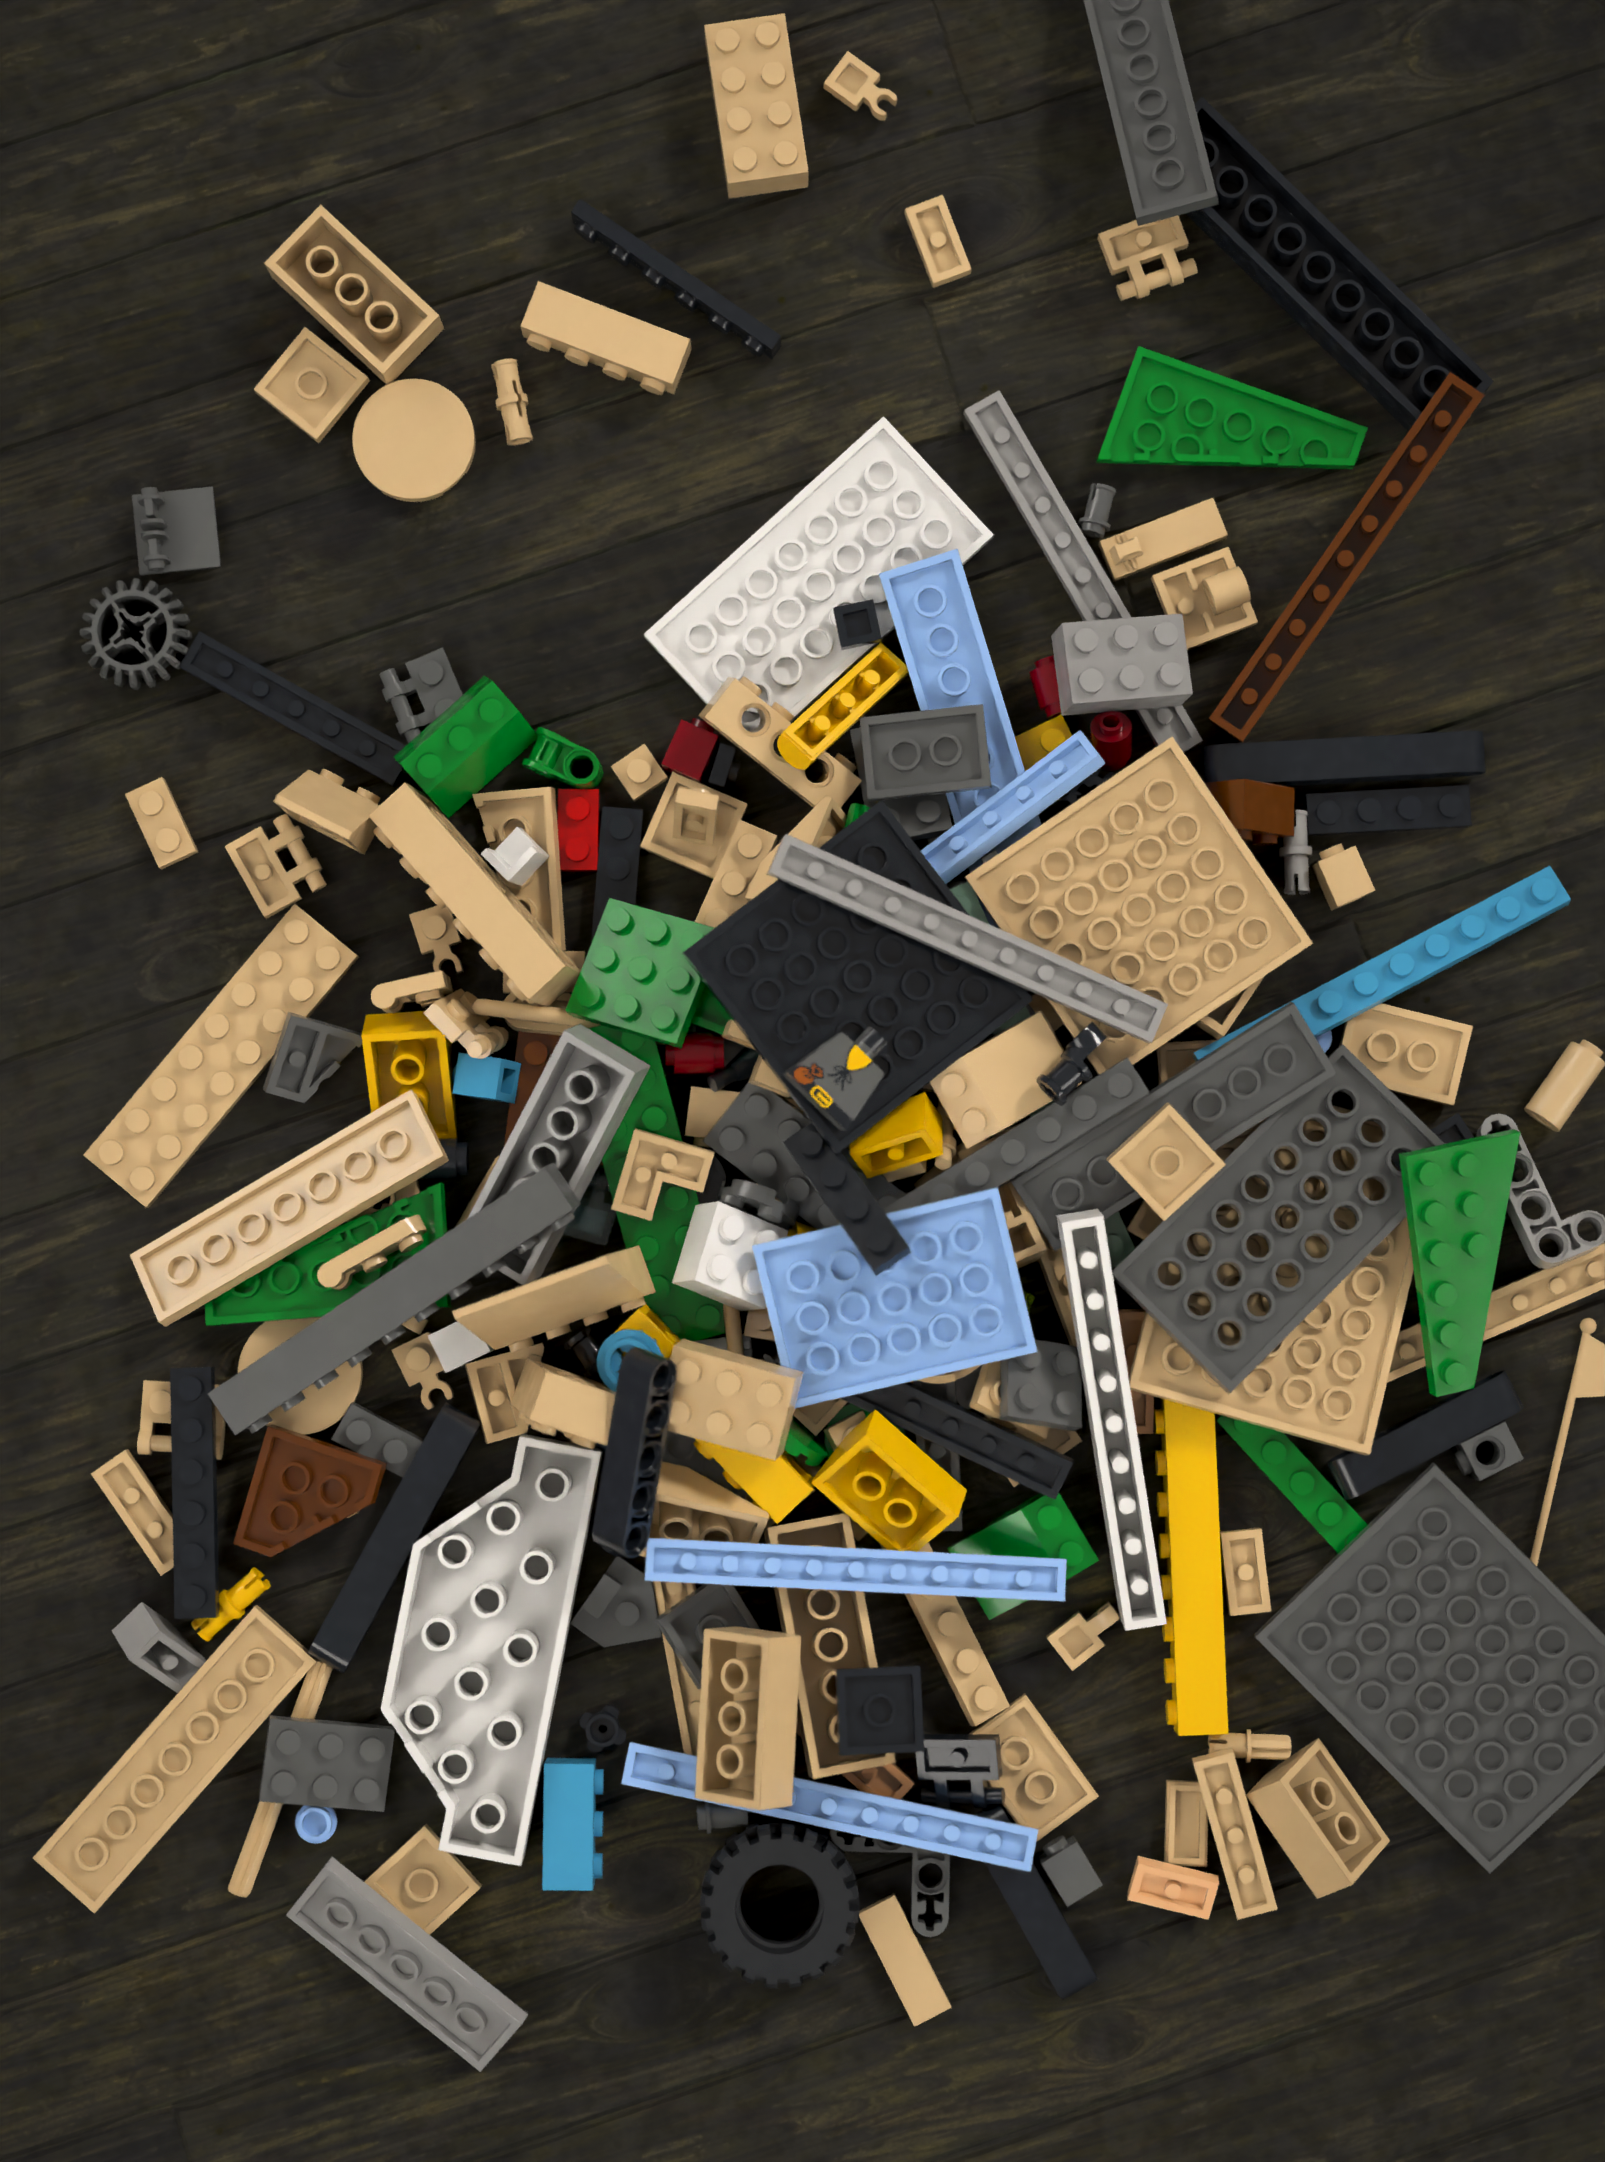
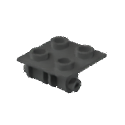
[132,486,221,576]

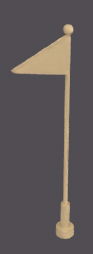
[1530,1318,1605,1566]

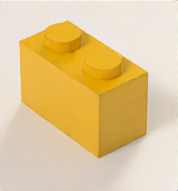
[849,1092,943,1179]

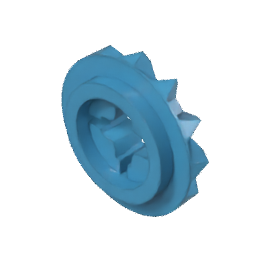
[597,1329,664,1392]

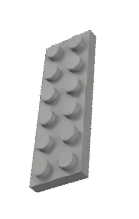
[286,1857,528,2072]

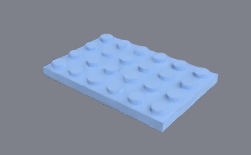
[752,1187,1037,1408]

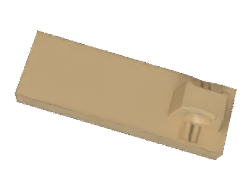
[1098,498,1228,582]

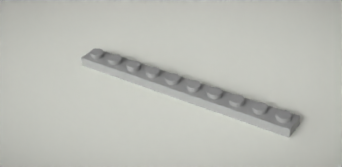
[963,390,1203,752]
[767,834,1168,1043]

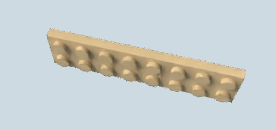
[84,904,359,1208]
[130,1089,449,1327]
[33,1605,317,1913]

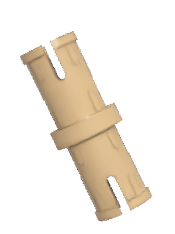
[491,359,533,445]

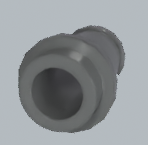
[1078,483,1116,538]
[696,1802,748,1834]

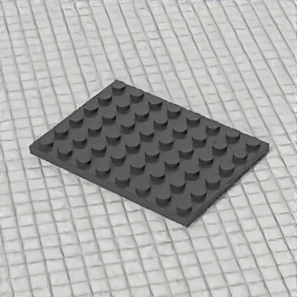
[1254,1463,1605,1873]

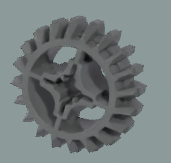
[80,578,192,690]

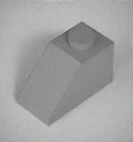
[112,1602,207,1693]

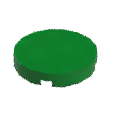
[784,1415,828,1467]

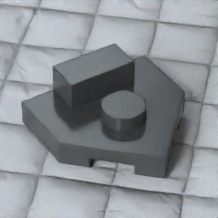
[570,1556,662,1647]

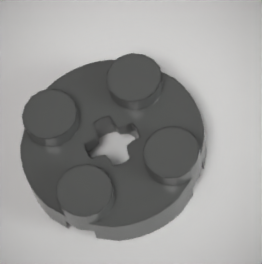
[717,1179,800,1235]

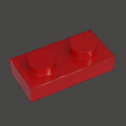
[557,789,600,872]

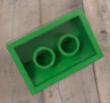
[393,676,538,818]

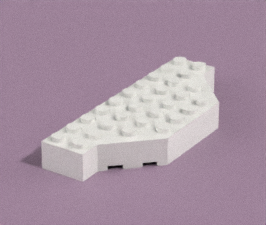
[381,1434,603,1866]

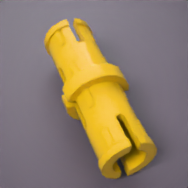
[191,1567,271,1642]

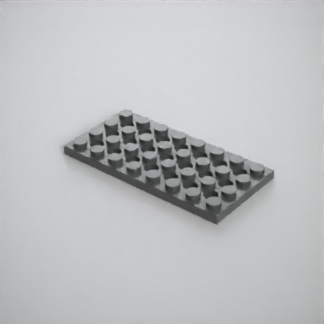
[1112,1044,1445,1394]

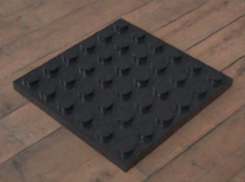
[682,800,1033,1154]

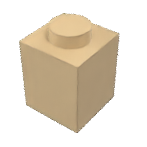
[1312,844,1375,911]

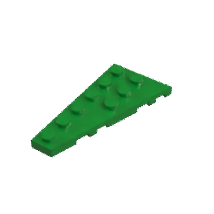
[1096,346,1368,469]
[1399,1129,1520,1397]
[205,1182,451,1326]

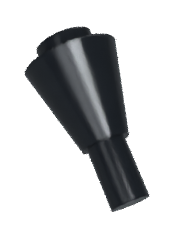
[707,1046,759,1092]

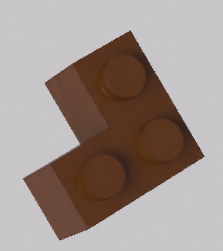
[1205,779,1295,846]

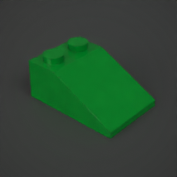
[947,1493,1099,1620]

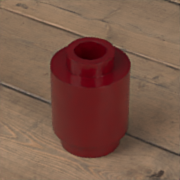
[1029,655,1061,719]
[1090,711,1132,771]
[665,1032,724,1074]

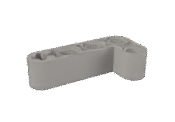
[1476,1114,1605,1269]

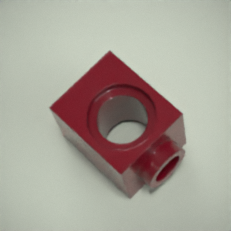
[661,718,720,783]

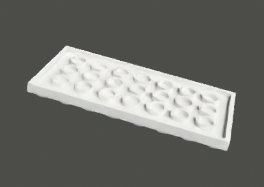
[644,416,994,731]

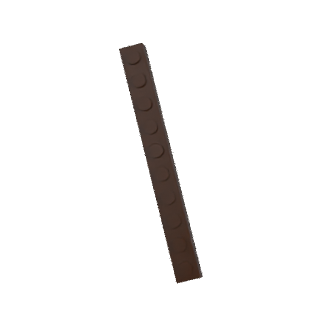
[1209,372,1485,743]

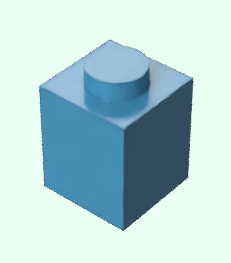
[452,1053,521,1104]

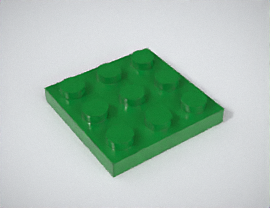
[565,898,714,1049]

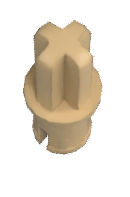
[1208,1729,1292,1763]

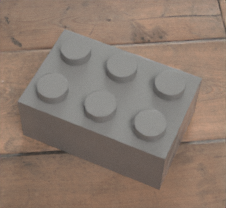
[1051,614,1193,716]

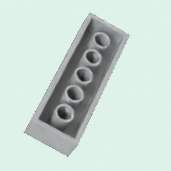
[467,1024,650,1285]

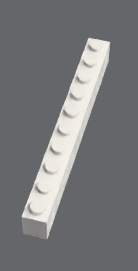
[1057,1209,1167,1631]

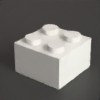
[672,1201,788,1311]

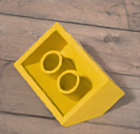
[811,1409,967,1552]

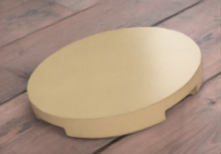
[352,379,475,502]
[238,1317,363,1435]

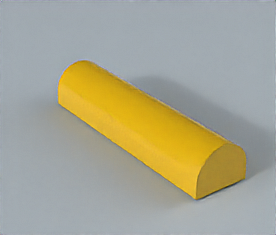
[777,642,909,769]

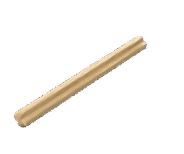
[228,1659,333,1897]

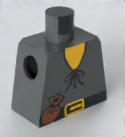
[782,1026,887,1131]

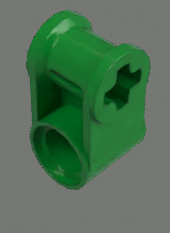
[521,727,603,789]

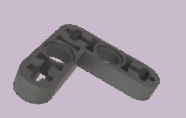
[830,1829,950,1937]

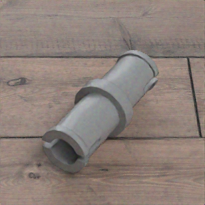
[1279,810,1312,895]

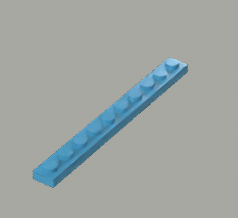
[1193,866,1571,1062]

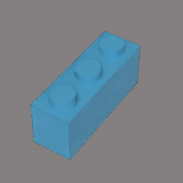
[542,1758,604,1891]

